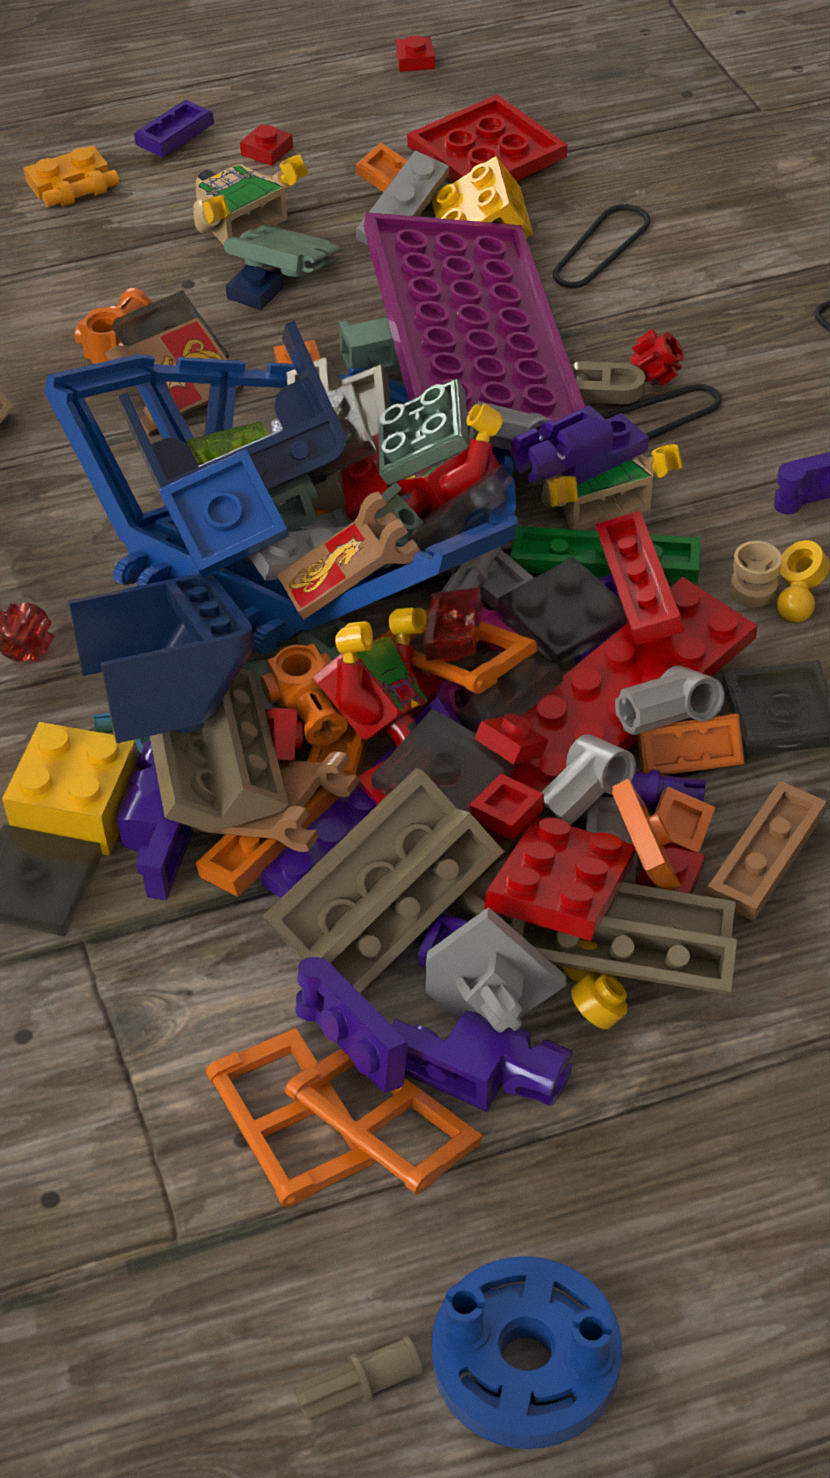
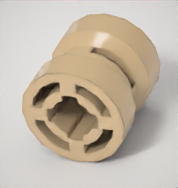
[730,541,782,608]

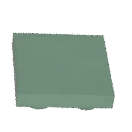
[378,379,469,485]

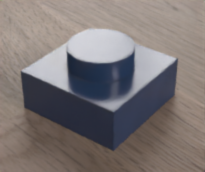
[226,265,283,311]

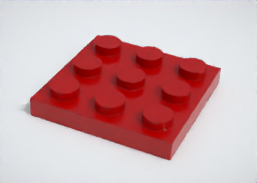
[407,94,568,182]

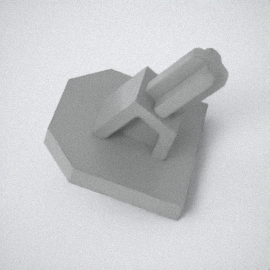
[426,907,566,1033]

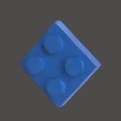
[158,449,289,578]

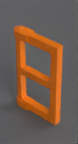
[377,604,537,694]
[205,1027,376,1207]
[285,1048,483,1195]

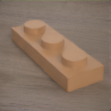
[706,781,827,921]

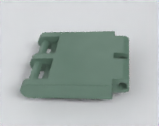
[224,224,341,277]

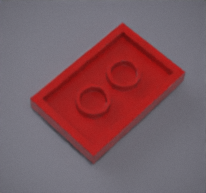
[484,816,636,941]

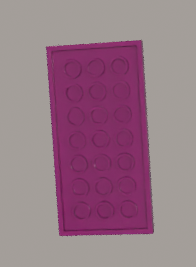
[363,212,585,432]

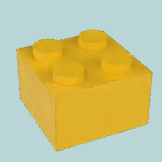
[2,722,141,856]

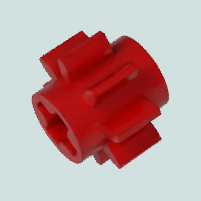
[630,329,684,386]

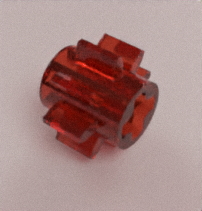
[0,602,55,662]

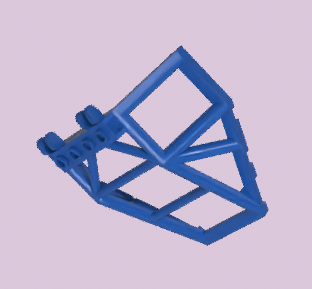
[44,354,518,655]

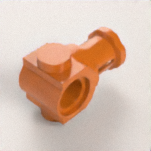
[74,288,154,364]
[260,643,349,747]

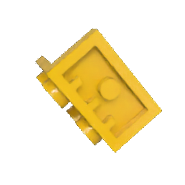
[432,156,534,239]

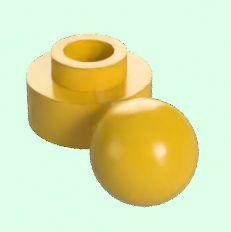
[777,540,830,623]
[562,939,628,1029]

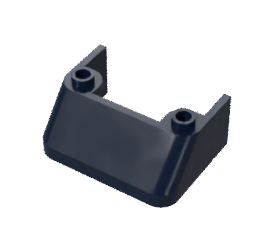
[119,321,345,491]
[68,574,255,743]

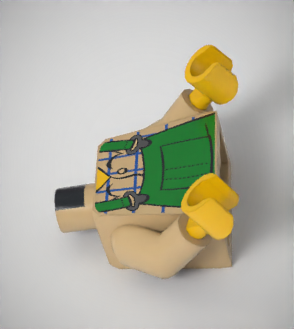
[193,154,309,245]
[541,444,684,530]

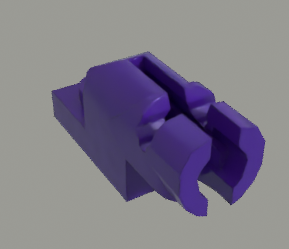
[511,405,649,485]
[116,741,193,901]
[392,1010,573,1112]

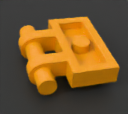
[23,145,119,207]

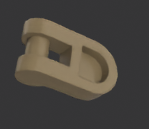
[571,361,645,407]

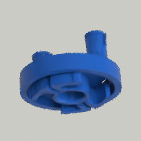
[432,1256,622,1449]

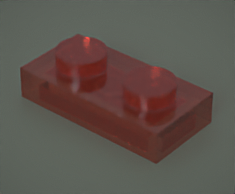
[423,587,483,661]

